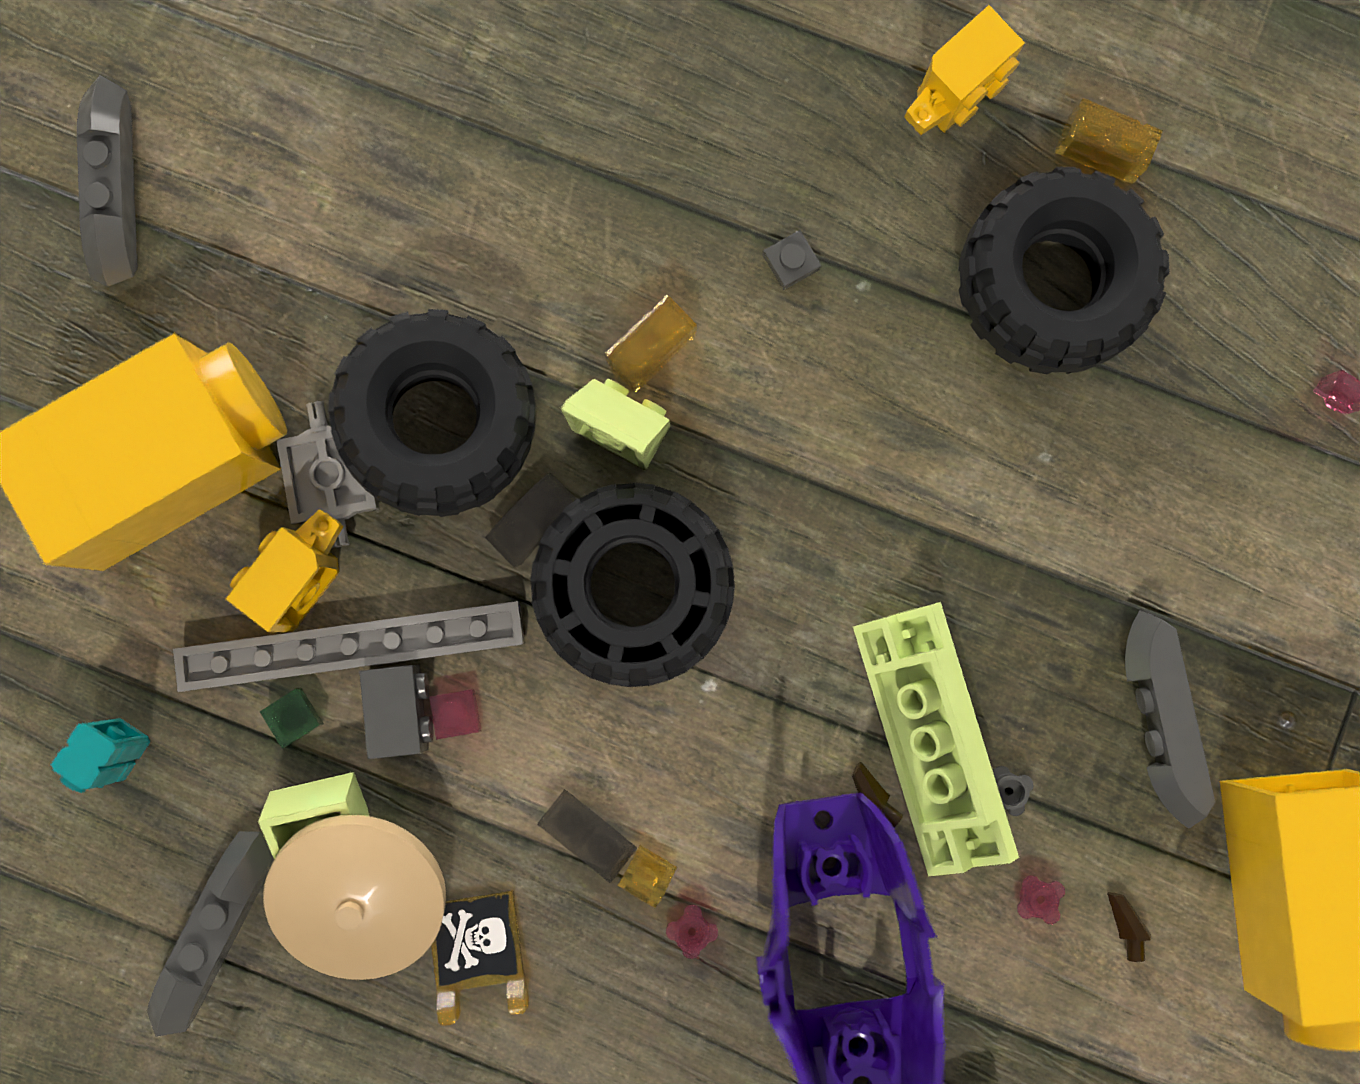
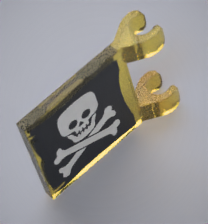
[431,890,529,1026]

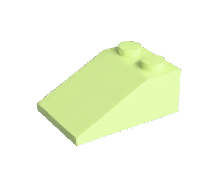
[561,379,670,470]
[258,772,369,859]

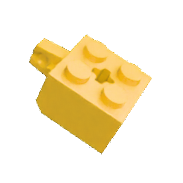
[904,5,1025,135]
[226,509,344,632]

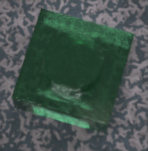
[260,688,324,749]

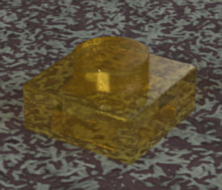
[617,845,677,908]

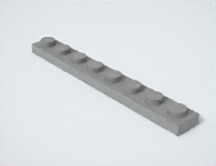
[173,601,525,692]

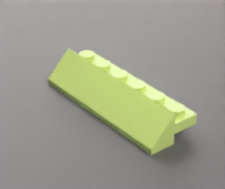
[853,602,1019,876]

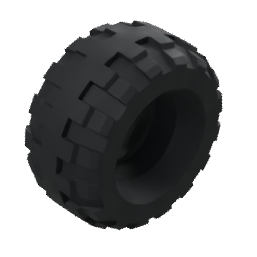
[958,167,1170,375]
[328,309,536,517]
[530,482,735,687]

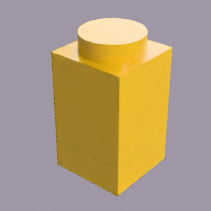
[0,333,287,571]
[1220,769,1360,1051]

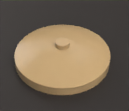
[264,815,446,980]

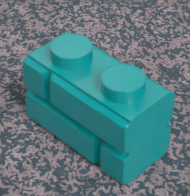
[51,718,150,793]

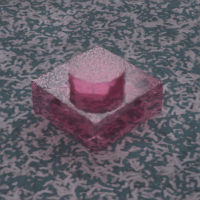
[1313,369,1360,414]
[429,689,481,740]

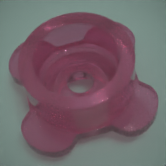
[1017,875,1065,925]
[666,905,718,959]

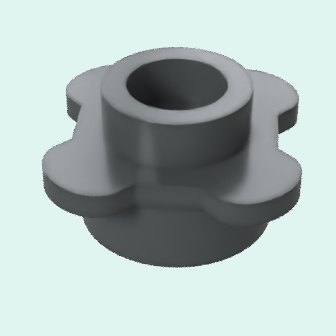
[993,766,1033,816]

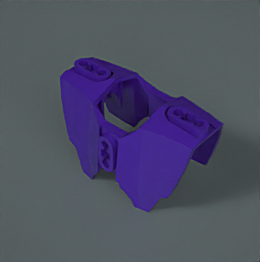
[756,793,945,1084]

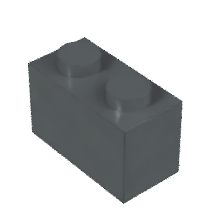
[359,664,434,759]

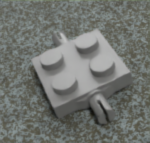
[276,401,380,548]

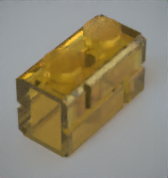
[1055,98,1163,184]
[604,295,697,393]

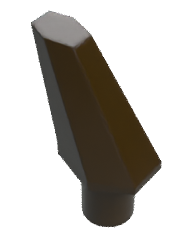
[852,762,903,828]
[1107,892,1151,962]

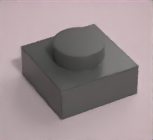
[763,230,821,291]

